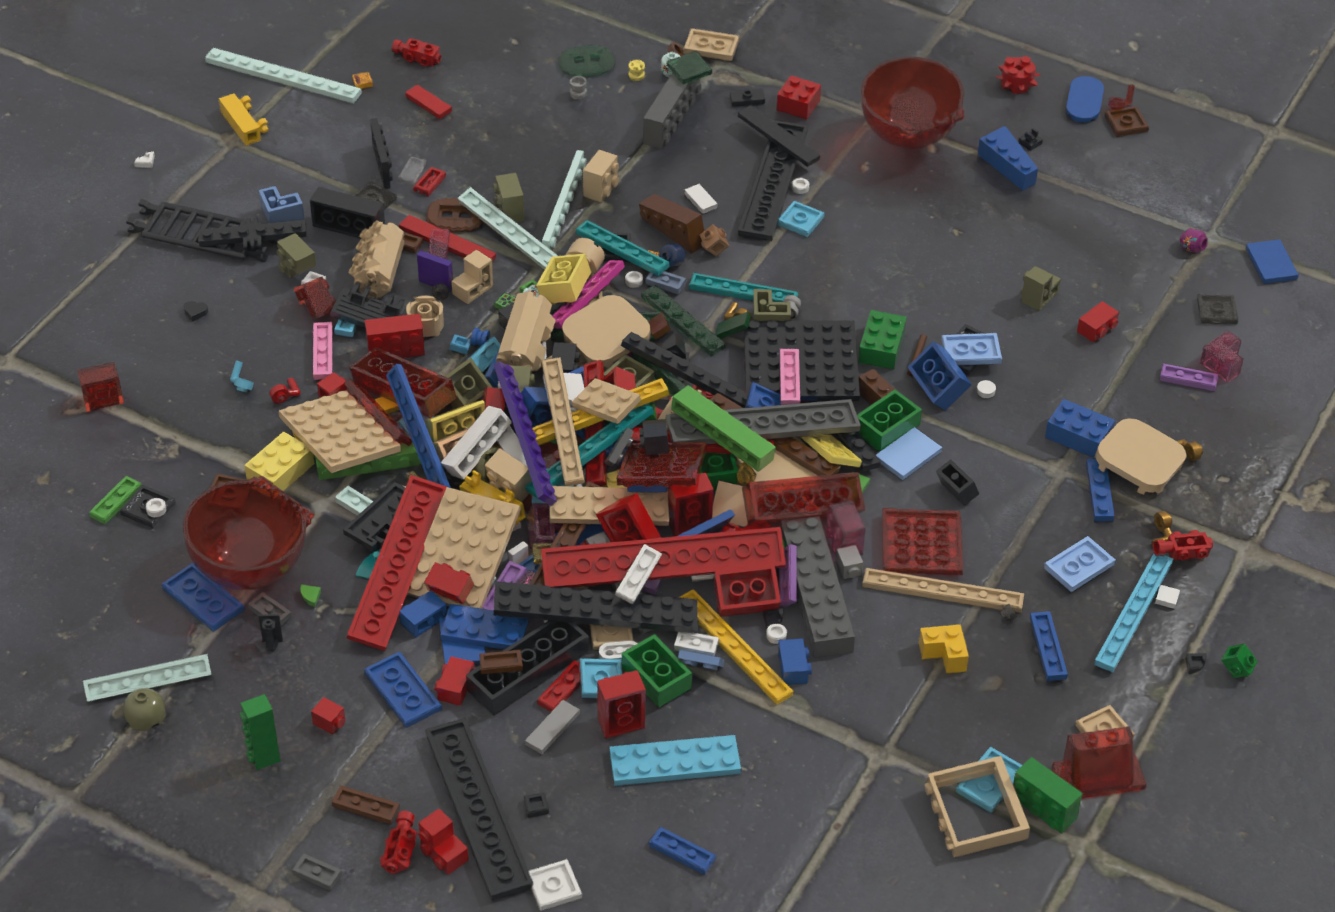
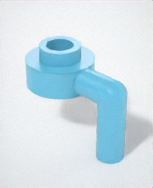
[230,360,254,392]

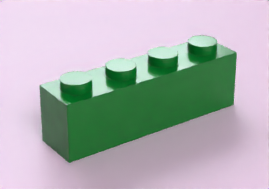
[239,694,281,770]

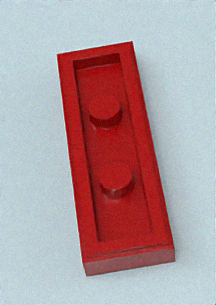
[405,85,452,119]
[537,660,581,712]

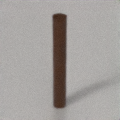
[907,334,927,376]

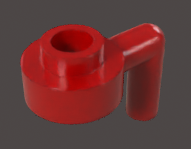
[269,378,301,404]

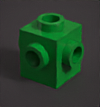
[1221,643,1258,678]

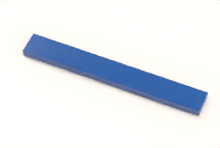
[386,364,451,488]

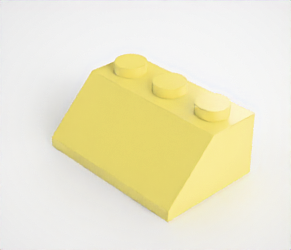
[424,400,485,443]

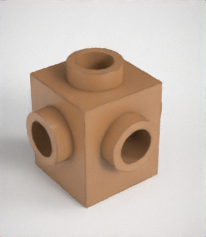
[699,224,729,256]

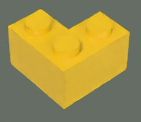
[918,624,969,673]

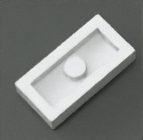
[674,632,719,656]

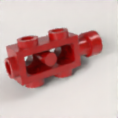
[392,38,441,66]
[1153,530,1213,560]
[380,811,418,875]

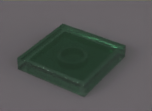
[667,51,712,84]

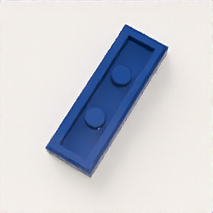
[649,827,716,875]

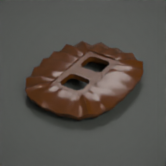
[426,198,484,232]

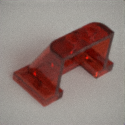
[1052,726,1147,798]

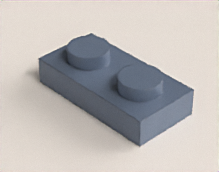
[646,271,686,294]

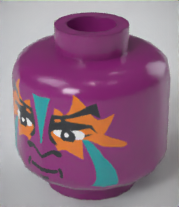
[1180,228,1208,253]

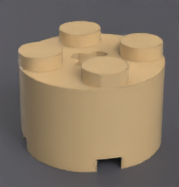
[565,238,605,280]
[406,296,444,337]

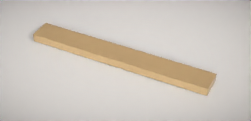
[542,358,585,486]
[862,568,1024,613]

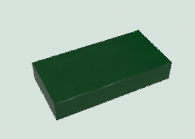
[715,312,751,340]

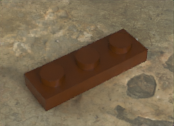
[332,785,400,825]

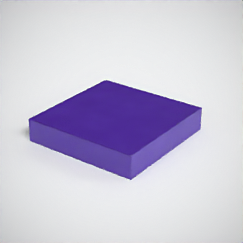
[417,250,453,292]

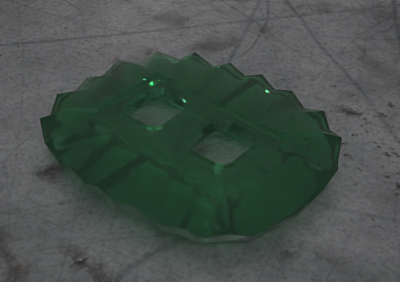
[559,45,615,76]

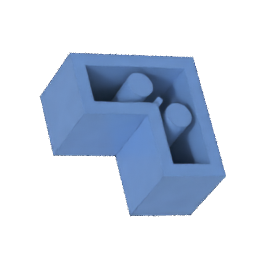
[259,186,304,223]

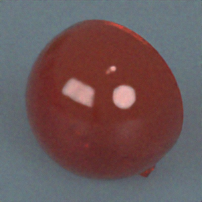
[861,57,964,149]
[183,476,314,590]

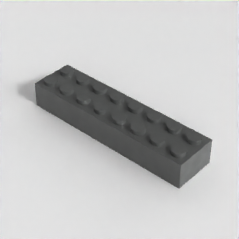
[780,516,855,657]

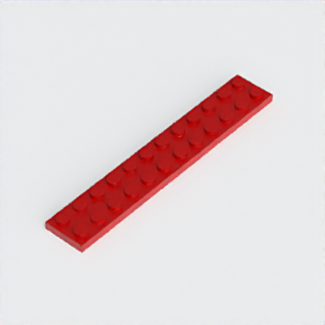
[541,527,786,588]

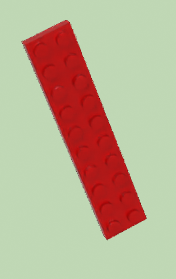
[346,475,447,651]

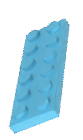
[610,735,741,786]

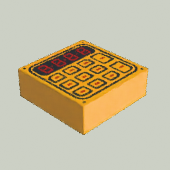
[352,72,373,89]

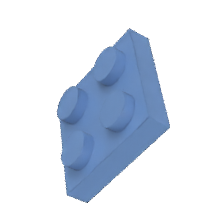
[678,650,725,670]

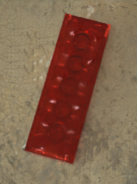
[349,347,457,418]
[742,472,865,526]

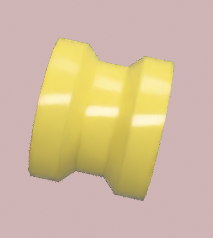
[629,60,645,81]

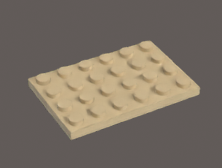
[279,390,401,473]
[407,487,521,609]

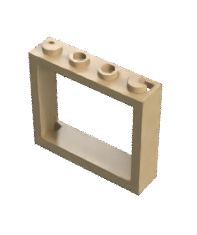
[924,756,1030,857]

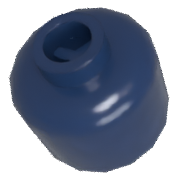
[659,244,685,267]

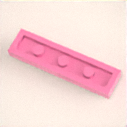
[313,322,333,380]
[780,349,800,405]

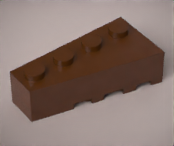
[639,194,704,254]

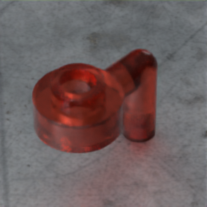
[1108,84,1135,110]

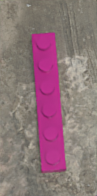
[552,260,625,329]

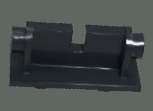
[258,614,283,651]

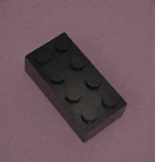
[310,187,385,239]

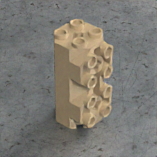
[348,220,404,299]
[496,291,555,372]

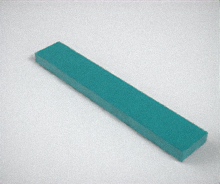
[576,220,669,276]
[689,273,798,302]

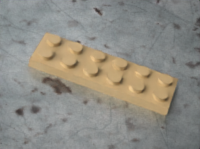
[549,486,669,526]

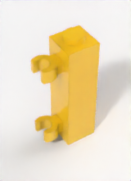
[219,94,269,146]
[459,470,525,525]

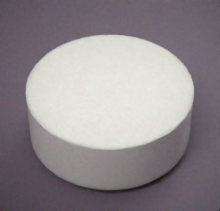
[792,178,809,194]
[625,271,643,288]
[977,380,996,398]
[146,498,166,517]
[766,624,787,644]

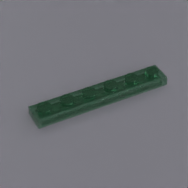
[641,285,725,357]

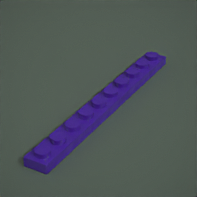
[494,361,557,506]

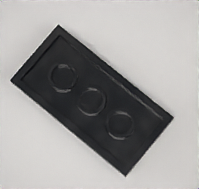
[370,118,393,189]

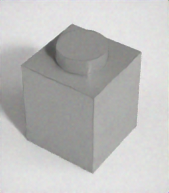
[836,545,863,579]

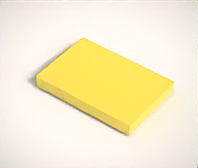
[800,434,862,467]

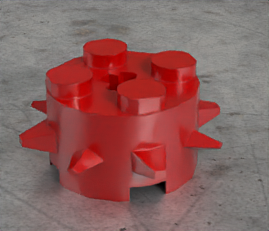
[995,56,1041,94]

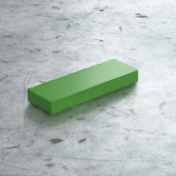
[89,476,142,524]

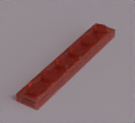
[344,378,413,446]

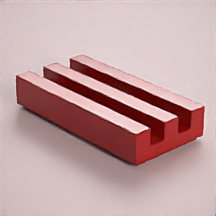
[413,167,446,197]

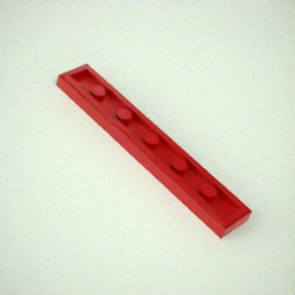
[399,215,496,261]

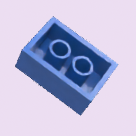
[908,341,972,410]
[1045,399,1115,459]

